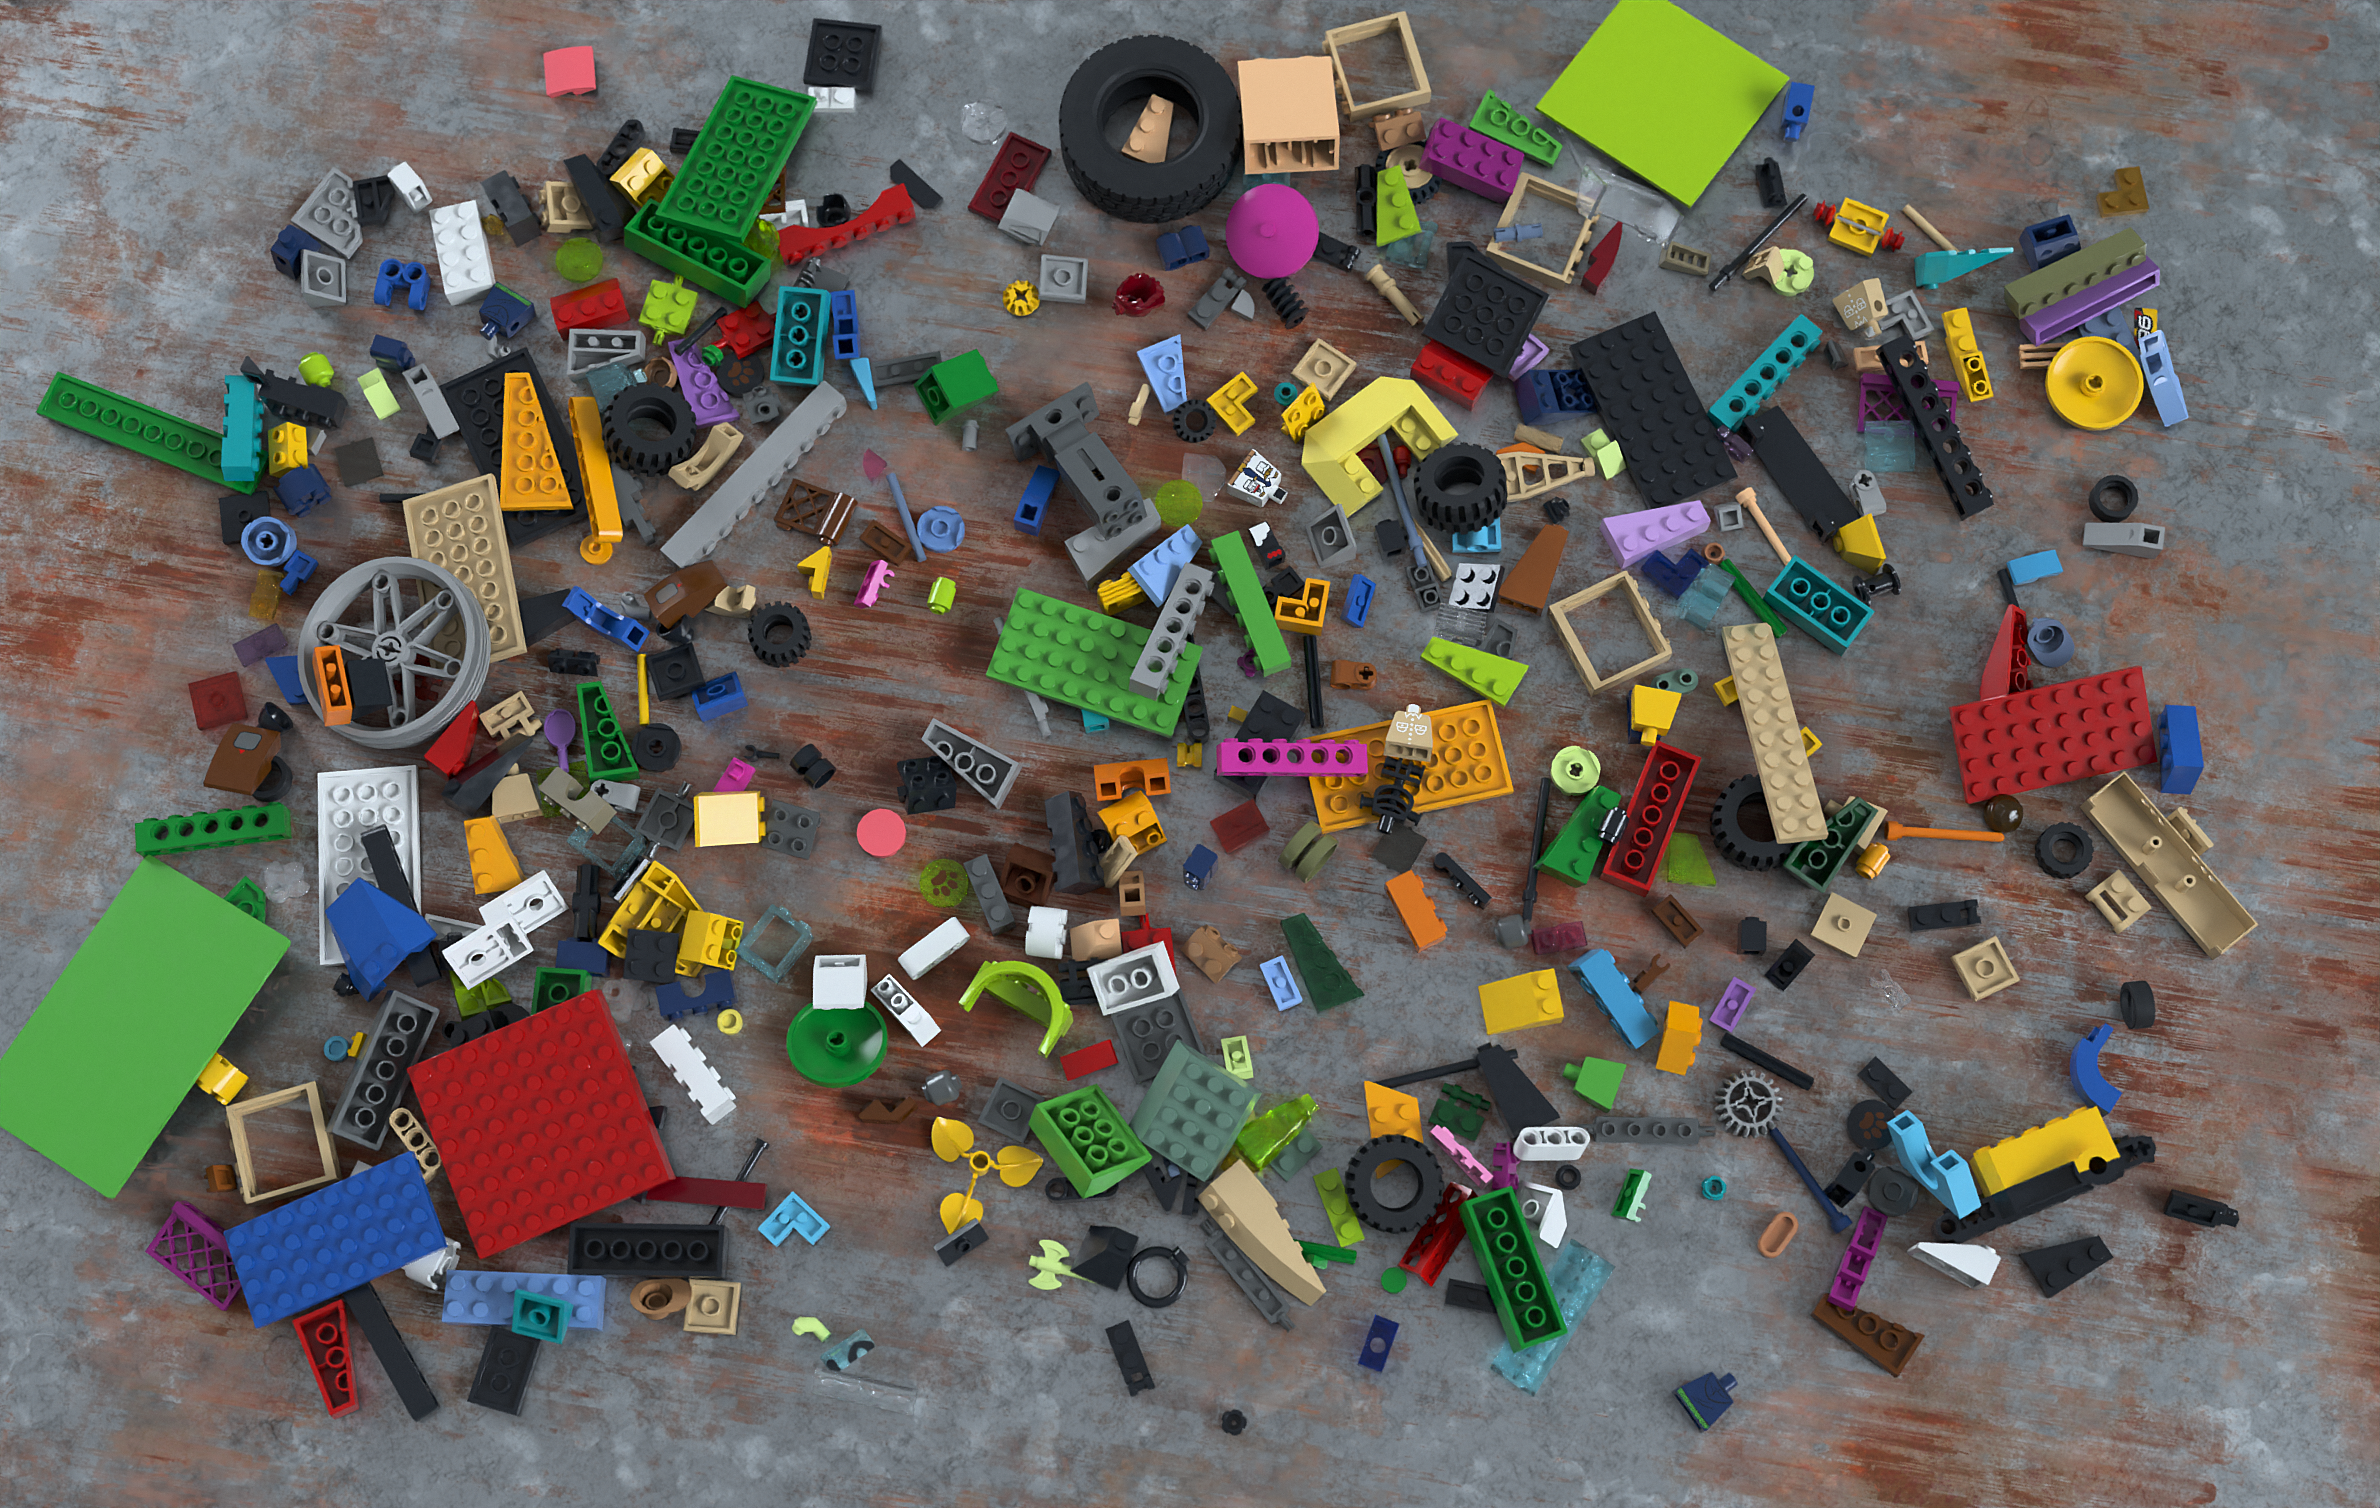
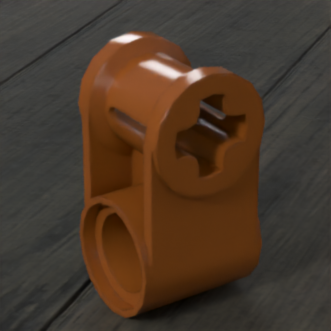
[1330,660,1377,691]

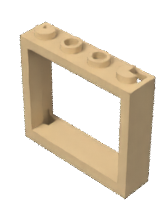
[1322,11,1431,122]
[1485,172,1601,291]
[1547,570,1673,697]
[225,1081,343,1207]

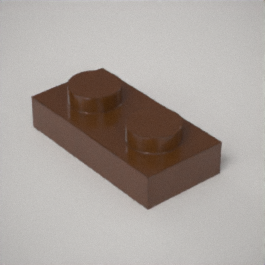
[859,519,913,567]
[1651,894,1704,949]

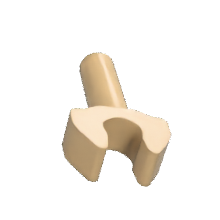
[1128,384,1151,426]

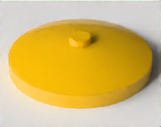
[2045,336,2144,431]

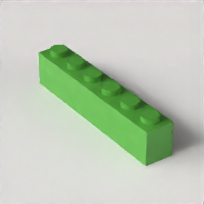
[1208,530,1292,677]

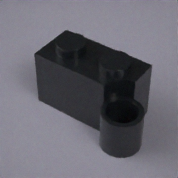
[442,1010,508,1049]

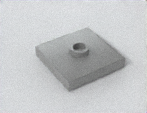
[1038,254,1088,304]

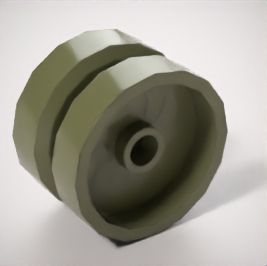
[1278,820,1339,884]

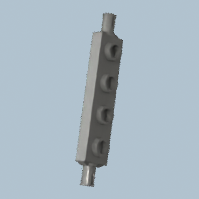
[1577,1116,1716,1144]
[1199,1218,1296,1333]

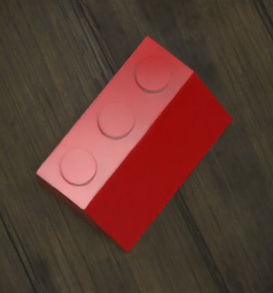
[550,278,631,341]
[1410,340,1495,411]

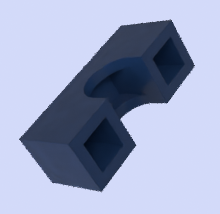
[655,969,738,1022]

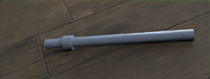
[1377,434,1427,567]

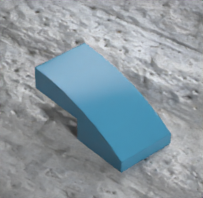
[2006,550,2064,585]

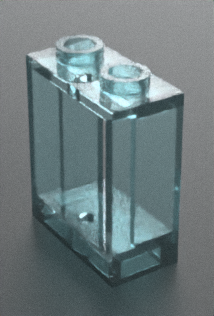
[566,815,648,881]
[735,904,814,985]

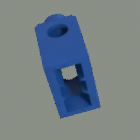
[1780,82,1815,142]

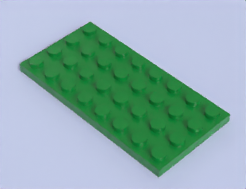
[655,75,817,244]

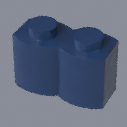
[1156,225,1210,271]
[370,334,416,375]

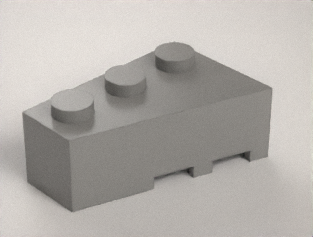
[567,329,646,382]

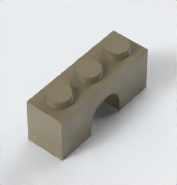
[538,766,617,835]

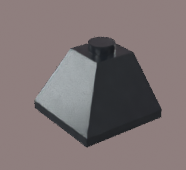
[1070,1225,1139,1292]

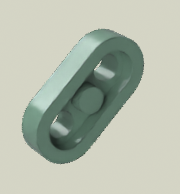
[1650,668,1698,696]

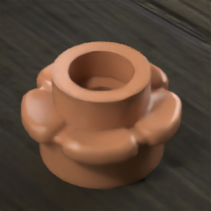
[1701,543,1725,565]

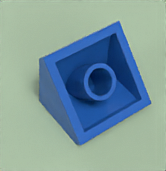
[691,671,748,722]

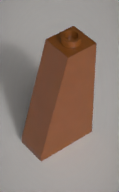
[1497,524,1569,617]

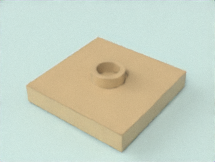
[1291,338,1357,402]
[1809,892,1877,959]
[1950,936,2020,1002]
[683,1279,741,1335]

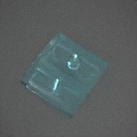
[1864,420,1915,473]

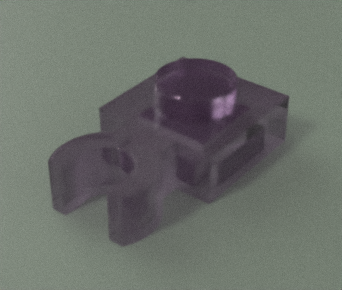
[1716,425,1754,464]

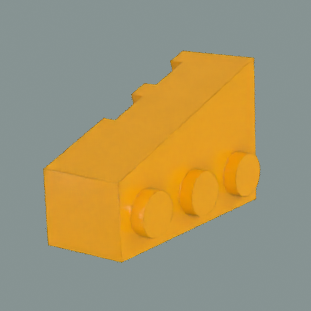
[464,815,527,895]

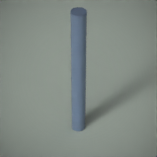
[886,473,927,562]

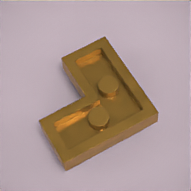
[2096,166,2149,218]

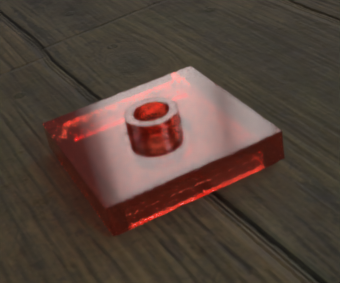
[188,671,248,731]

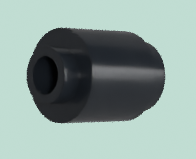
[1597,807,1630,846]

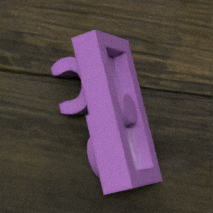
[1709,976,1756,1033]

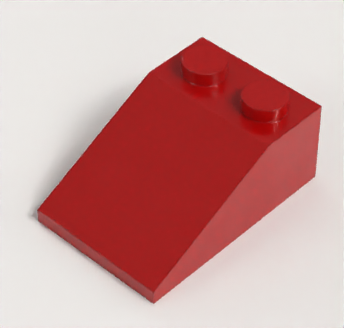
[423,700,480,782]

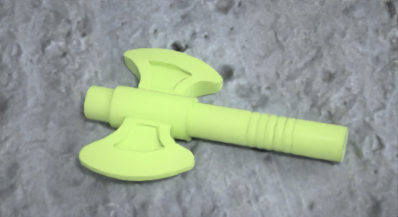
[1029,1240,1100,1290]

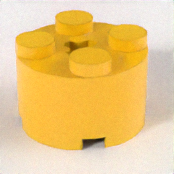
[195,1052,249,1106]

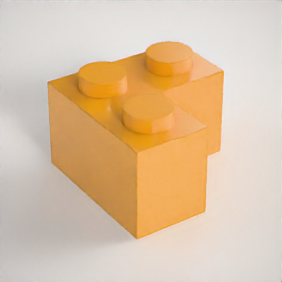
[1274,578,1330,636]
[1655,1000,1703,1076]

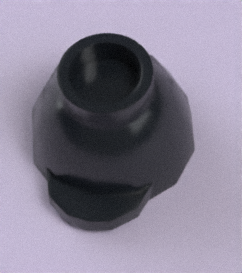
[656,614,694,645]
[256,702,293,736]

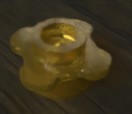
[480,214,505,235]

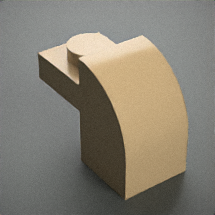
[704,585,756,619]

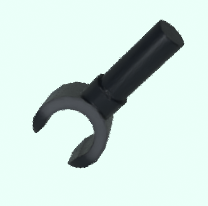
[744,745,780,763]

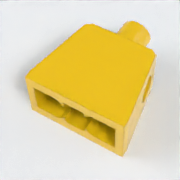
[1631,685,1682,746]

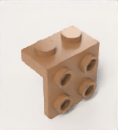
[1367,107,1427,151]

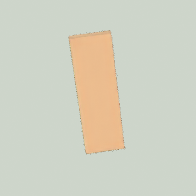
[1853,340,1929,373]

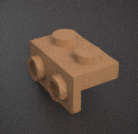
[1180,924,1242,983]

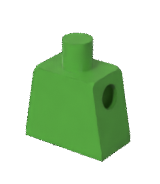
[1562,1057,1626,1114]

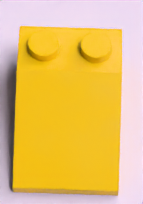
[1478,968,1564,1036]

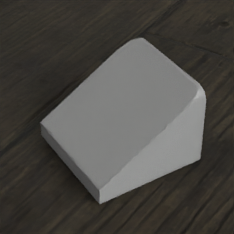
[304,426,327,456]
[1713,501,1743,532]

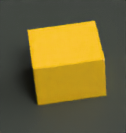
[1227,705,1248,726]

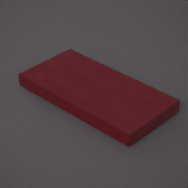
[968,131,1052,224]

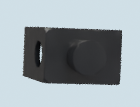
[1823,1147,1875,1208]

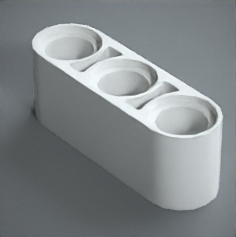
[898,917,971,980]
[1513,1127,1590,1161]

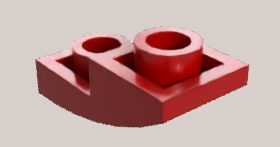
[1059,1039,1119,1081]

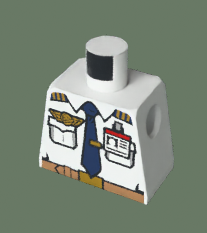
[1227,449,1288,507]

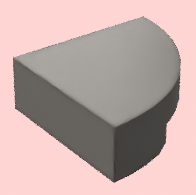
[1231,289,1255,322]

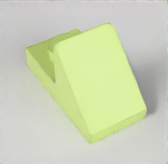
[357,368,401,420]
[1580,428,1627,481]
[1221,1035,1254,1079]

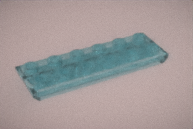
[1490,1238,1615,1397]

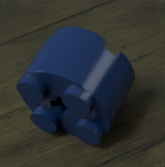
[273,463,332,518]

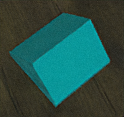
[512,1289,574,1344]

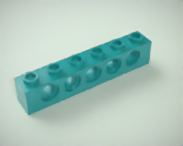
[1707,314,1823,437]

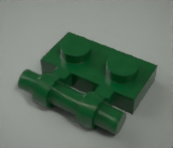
[1428,1083,1491,1143]

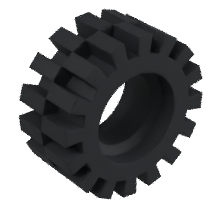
[1172,399,1217,443]

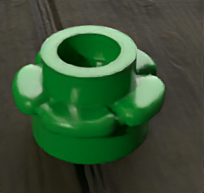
[701,344,723,367]

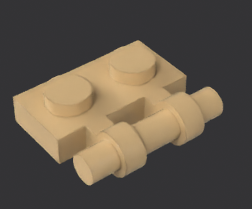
[479,691,543,747]

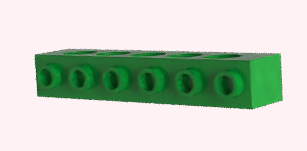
[135,802,292,858]

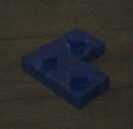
[1640,548,1710,600]

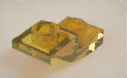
[248,569,285,620]

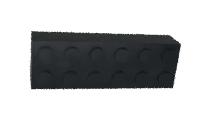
[567,1222,729,1280]

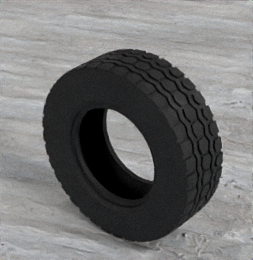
[1059,35,1242,224]

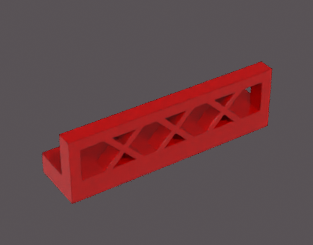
[1397,1182,1479,1287]

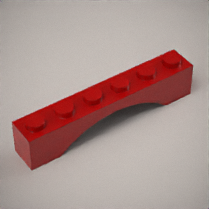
[772,183,916,266]

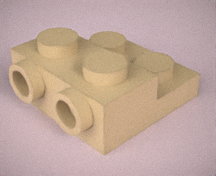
[539,181,592,233]

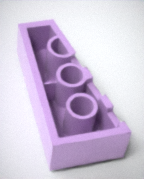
[1599,500,1711,569]

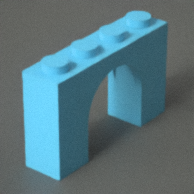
[1887,1110,1981,1219]

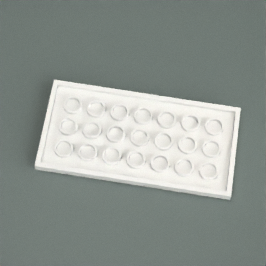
[318,765,421,967]

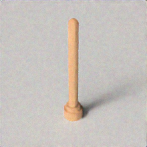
[1735,487,1792,566]

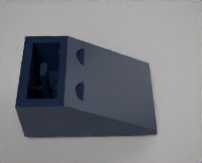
[2018,214,2081,272]
[1513,370,1597,426]

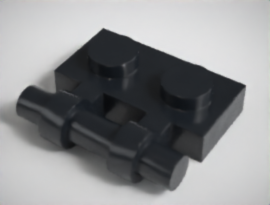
[1058,957,1108,1005]

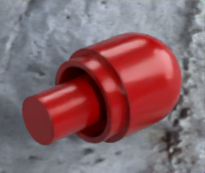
[1392,445,1412,478]

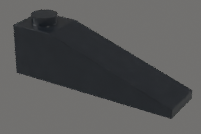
[440,733,533,817]

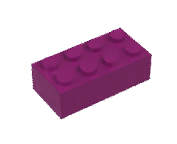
[1418,117,1525,204]

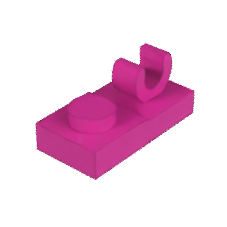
[853,560,895,609]
[713,757,756,792]

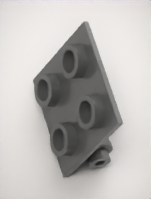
[793,257,850,316]
[762,799,822,860]

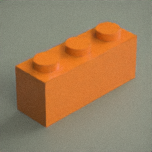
[312,645,353,726]
[1384,869,1448,953]

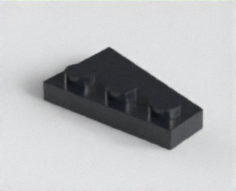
[2019,1235,2114,1299]

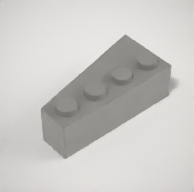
[1064,498,1161,591]
[921,718,1022,810]

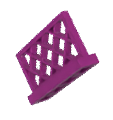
[1857,373,1960,438]
[145,1201,242,1311]

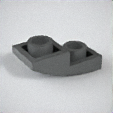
[1404,559,1445,612]

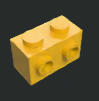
[268,422,308,478]

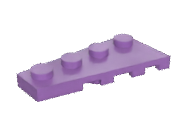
[668,338,740,429]

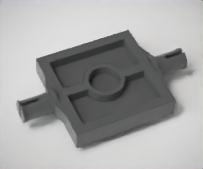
[634,781,695,859]

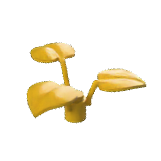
[931,1117,1043,1235]

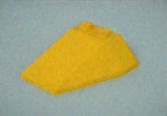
[597,860,704,978]

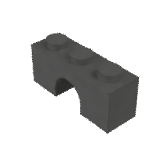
[963,854,1016,937]

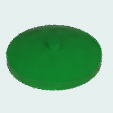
[786,1001,888,1088]

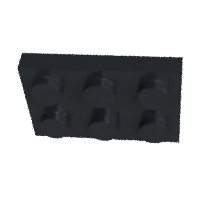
[467,1326,543,1416]

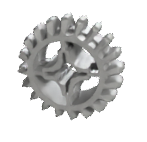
[1714,1070,1784,1138]

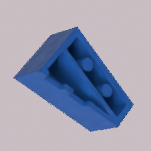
[2157,705,2204,795]

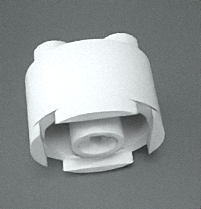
[1025,906,1068,959]
[401,1236,461,1290]

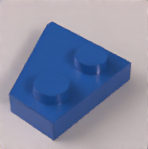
[265,655,310,705]

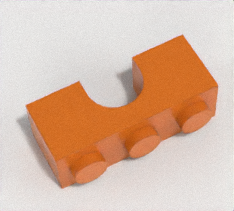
[1094,758,1171,801]

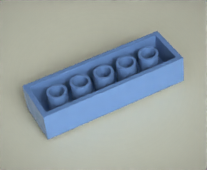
[442,1270,607,1331]

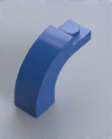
[831,290,861,360]
[562,586,650,652]
[2070,1023,2122,1117]

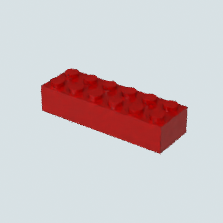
[1599,740,1702,898]

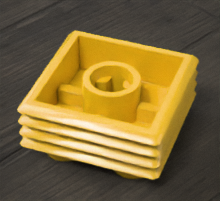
[1097,571,1148,616]

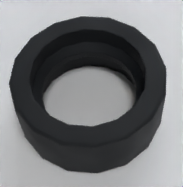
[2088,475,2139,523]
[252,755,293,802]
[2120,980,2155,1029]

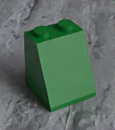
[914,349,999,426]

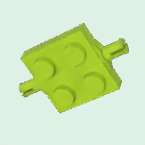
[638,273,699,347]

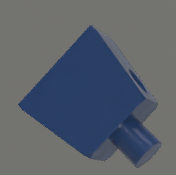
[270,224,321,281]

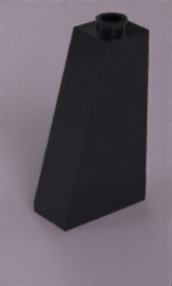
[499,588,576,662]
[1472,1042,1560,1139]

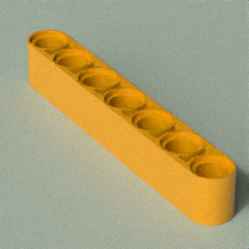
[568,397,622,543]

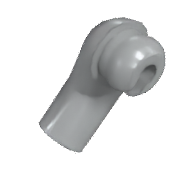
[484,334,511,360]

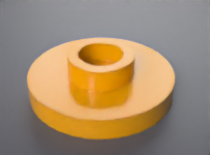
[580,534,613,565]

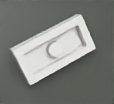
[808,87,855,113]

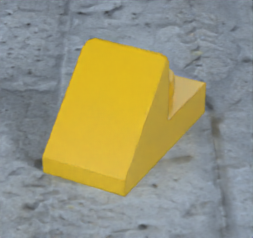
[797,546,832,600]

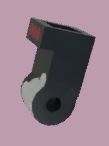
[1248,521,1286,570]

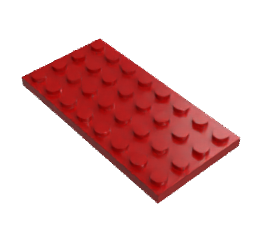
[1949,665,2158,804]

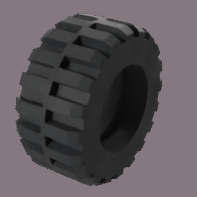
[602,382,697,477]
[1413,442,1508,535]
[1710,773,1799,872]
[1344,1134,1445,1234]

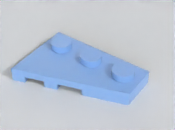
[1137,334,1187,416]

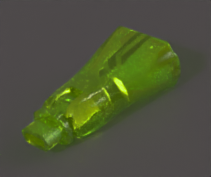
[1235,1093,1319,1172]

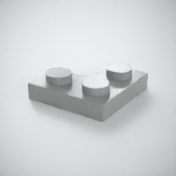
[1877,290,1934,341]

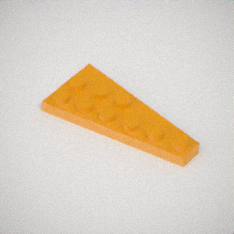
[500,373,574,511]

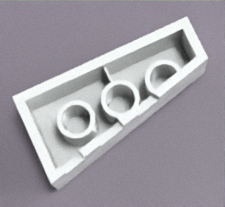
[650,1024,737,1125]

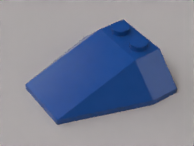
[325,877,437,1002]

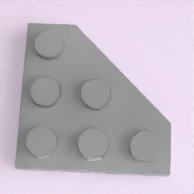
[291,167,363,259]

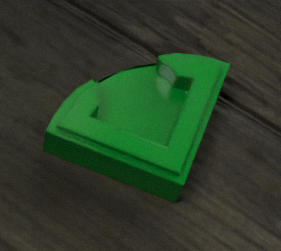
[1302,1254,1328,1270]

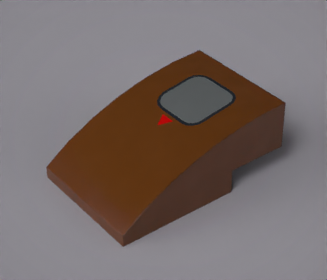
[643,560,728,629]
[203,723,281,796]

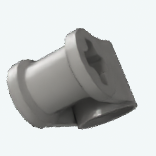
[1849,470,1886,517]
[590,780,641,813]

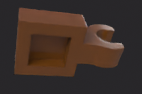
[1632,954,1670,995]

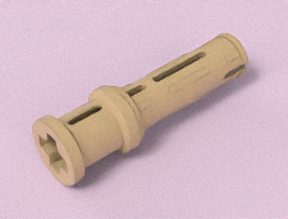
[1365,264,1425,328]

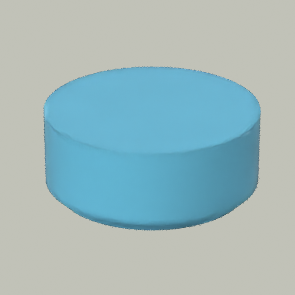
[324,1036,351,1062]

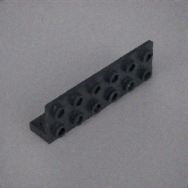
[1739,405,1861,544]

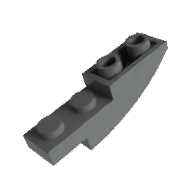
[611,460,656,546]

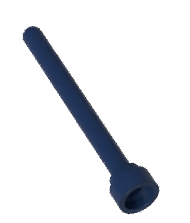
[1769,1127,1853,1235]

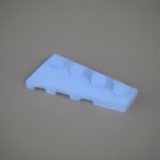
[1127,524,1203,607]

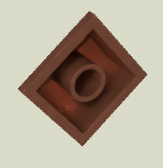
[999,842,1057,909]

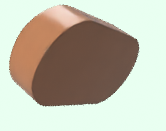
[1757,1212,1798,1259]

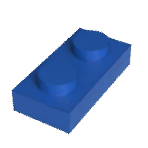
[1340,574,1376,628]

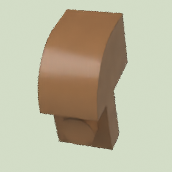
[1119,870,1146,917]

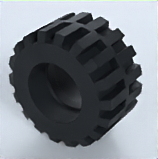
[747,601,812,668]

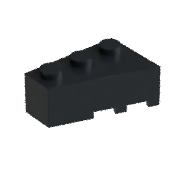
[480,170,542,248]
[258,369,348,428]

